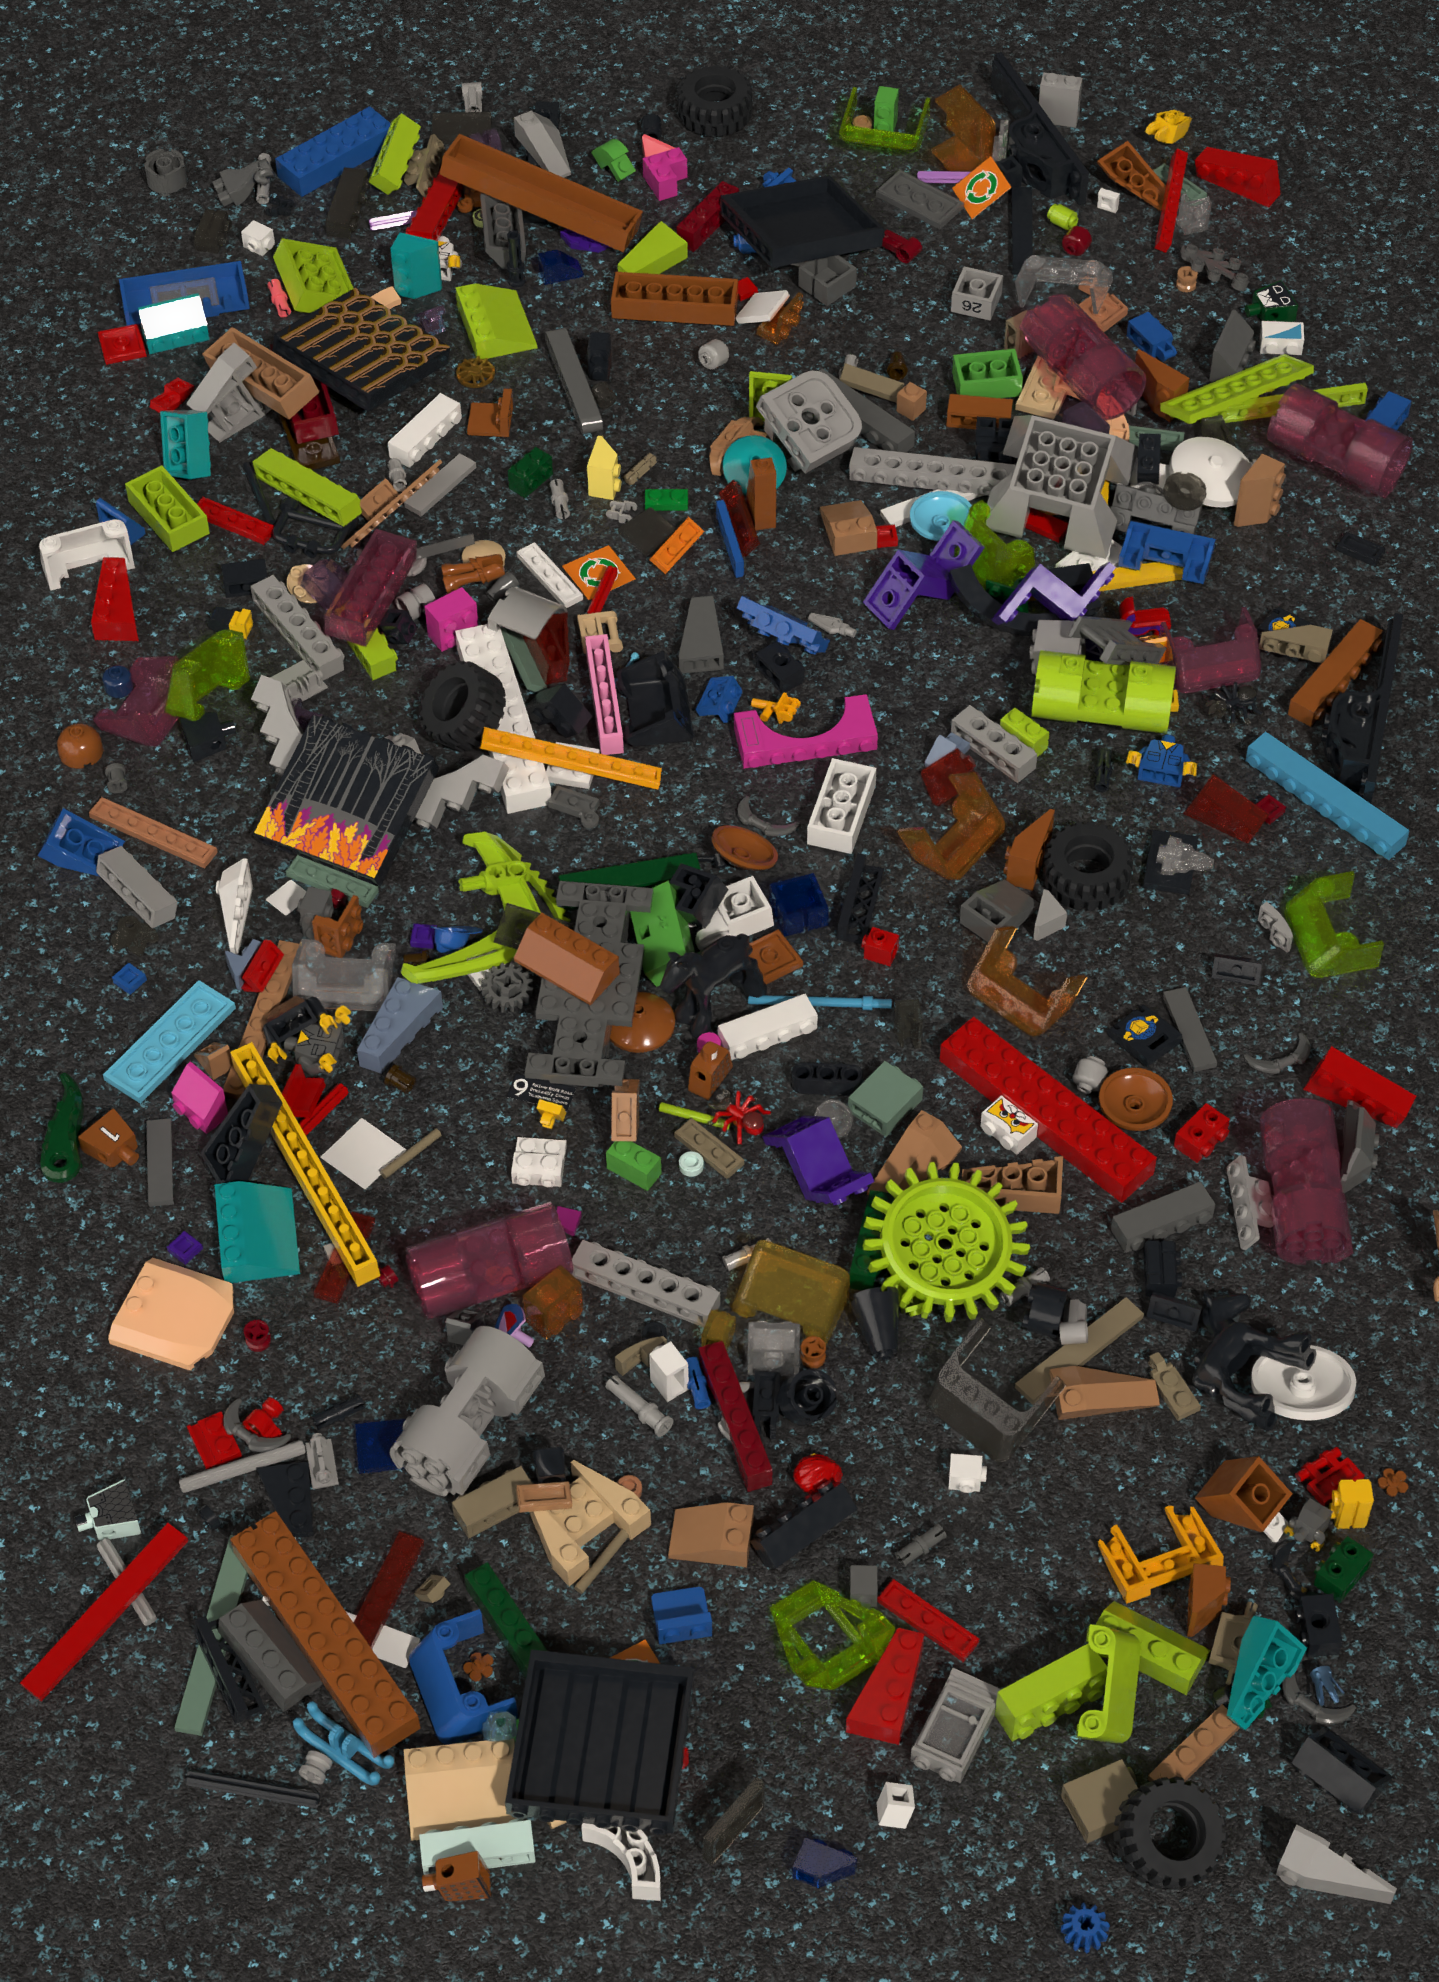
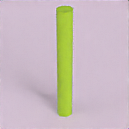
[659,1102,731,1130]

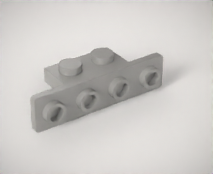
[1227,1155,1276,1250]

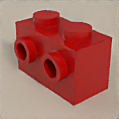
[1174,1103,1230,1163]

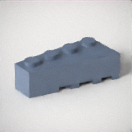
[357,977,443,1073]

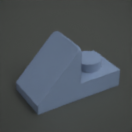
[924,732,970,776]
[225,939,262,991]

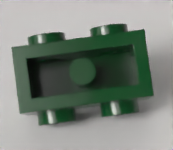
[508,447,553,498]
[1314,1536,1374,1603]

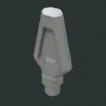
[808,613,857,638]

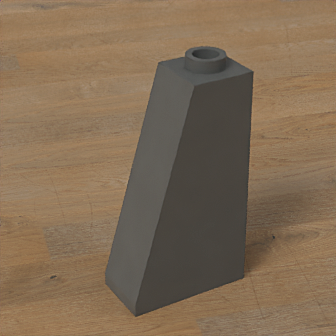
[679,596,724,674]

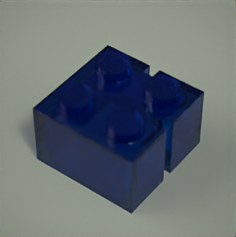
[769,873,829,937]

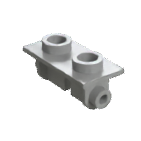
[305,1433,339,1489]

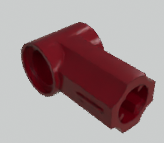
[882,229,922,264]

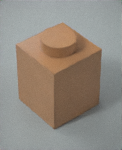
[896,382,927,421]

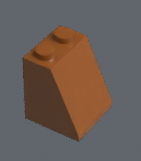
[1195,1456,1293,1532]

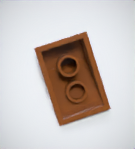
[1133,349,1190,422]
[1003,809,1055,891]

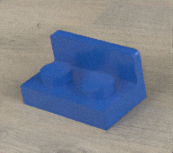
[696,676,742,723]

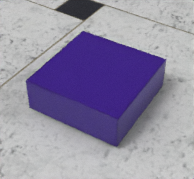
[410,924,437,949]
[167,1231,203,1265]

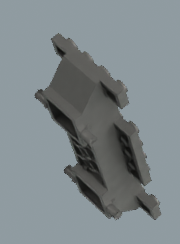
[525,881,654,1087]

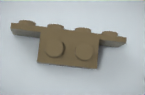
[404,134,445,197]

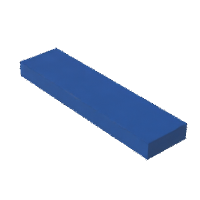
[716,500,744,578]

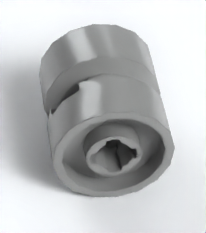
[395,583,436,621]

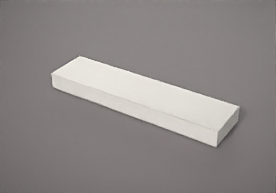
[516,542,583,608]

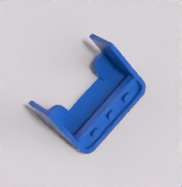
[409,1609,518,1745]

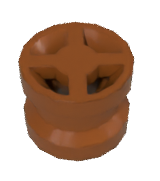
[800,1336,826,1368]

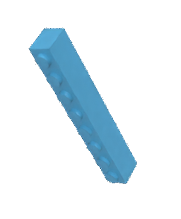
[1246,731,1409,860]

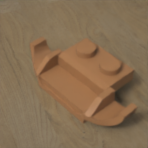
[709,417,771,476]

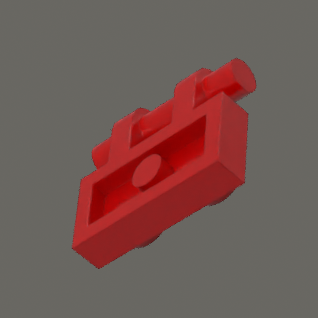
[1295,1447,1365,1506]

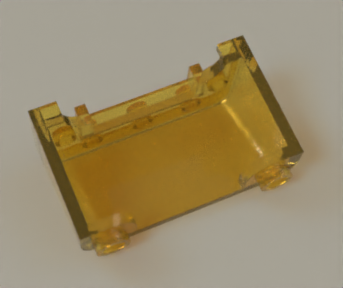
[733,1240,850,1345]

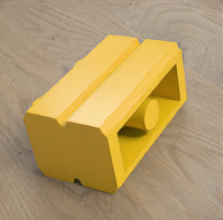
[1329,1479,1374,1529]

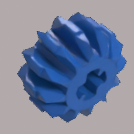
[1061,1902,1110,1954]

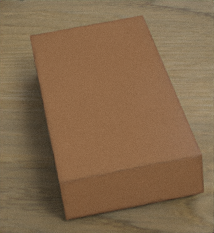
[516,1481,572,1513]

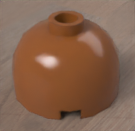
[57,723,104,769]

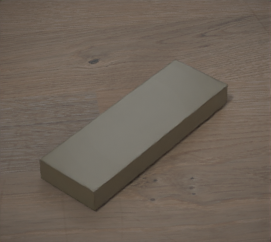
[840,363,904,403]
[674,1118,744,1179]

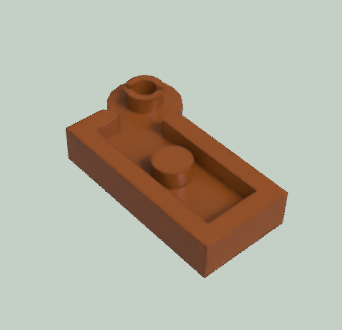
[457,185,484,213]

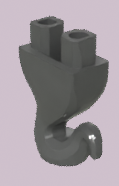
[212,158,275,207]

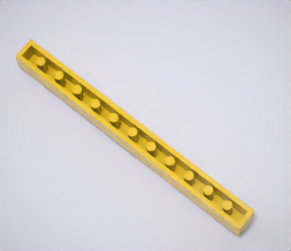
[230,1042,380,1287]

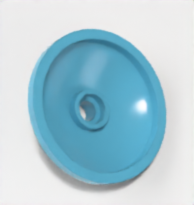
[910,491,975,541]

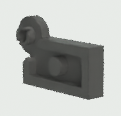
[548,786,600,828]

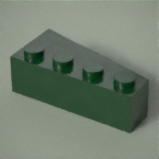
[849,1190,918,1291]

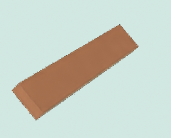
[89,797,218,868]

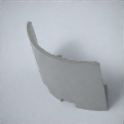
[488,586,568,639]

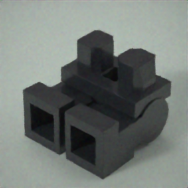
[975,416,1015,464]

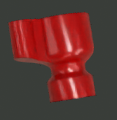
[243,1397,284,1438]

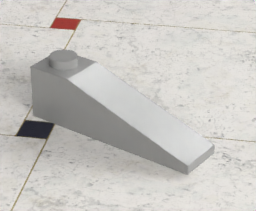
[514,111,571,178]
[1276,1825,1397,1904]

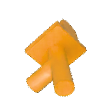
[751,692,801,724]

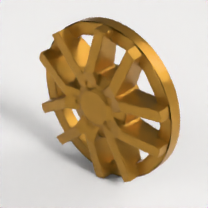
[456,356,495,388]

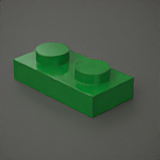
[645,489,688,511]

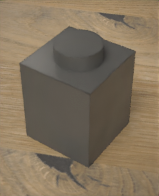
[850,1565,877,1609]

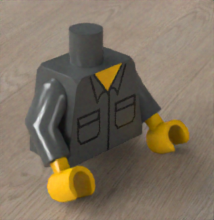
[284,1005,351,1076]

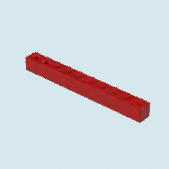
[1154,149,1188,253]

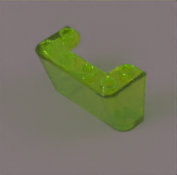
[165,630,250,721]

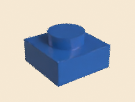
[112,963,147,995]

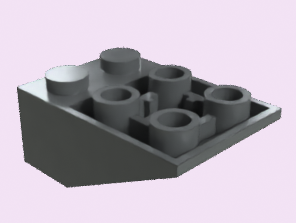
[960,880,1040,948]

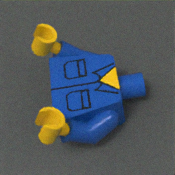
[1126,735,1197,788]

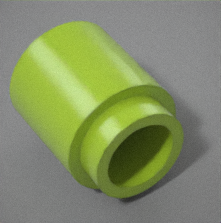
[1047,204,1078,231]

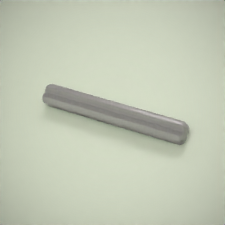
[97,1538,157,1626]

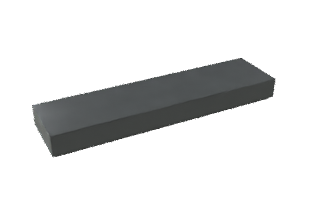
[1163,987,1217,1072]
[146,1118,174,1207]

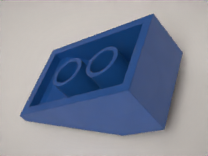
[38,808,125,877]

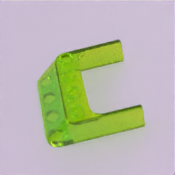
[839,87,930,153]

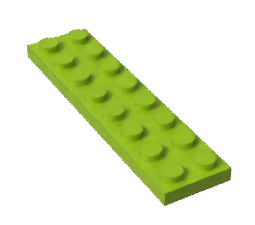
[1160,354,1314,424]

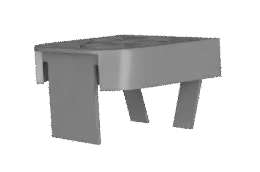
[756,371,862,473]

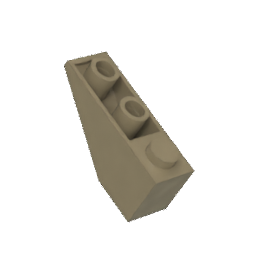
[1259,625,1333,663]

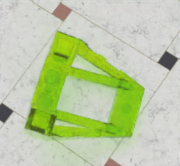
[770,1580,895,1690]

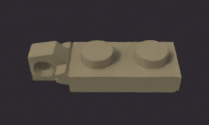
[1148,1352,1201,1421]

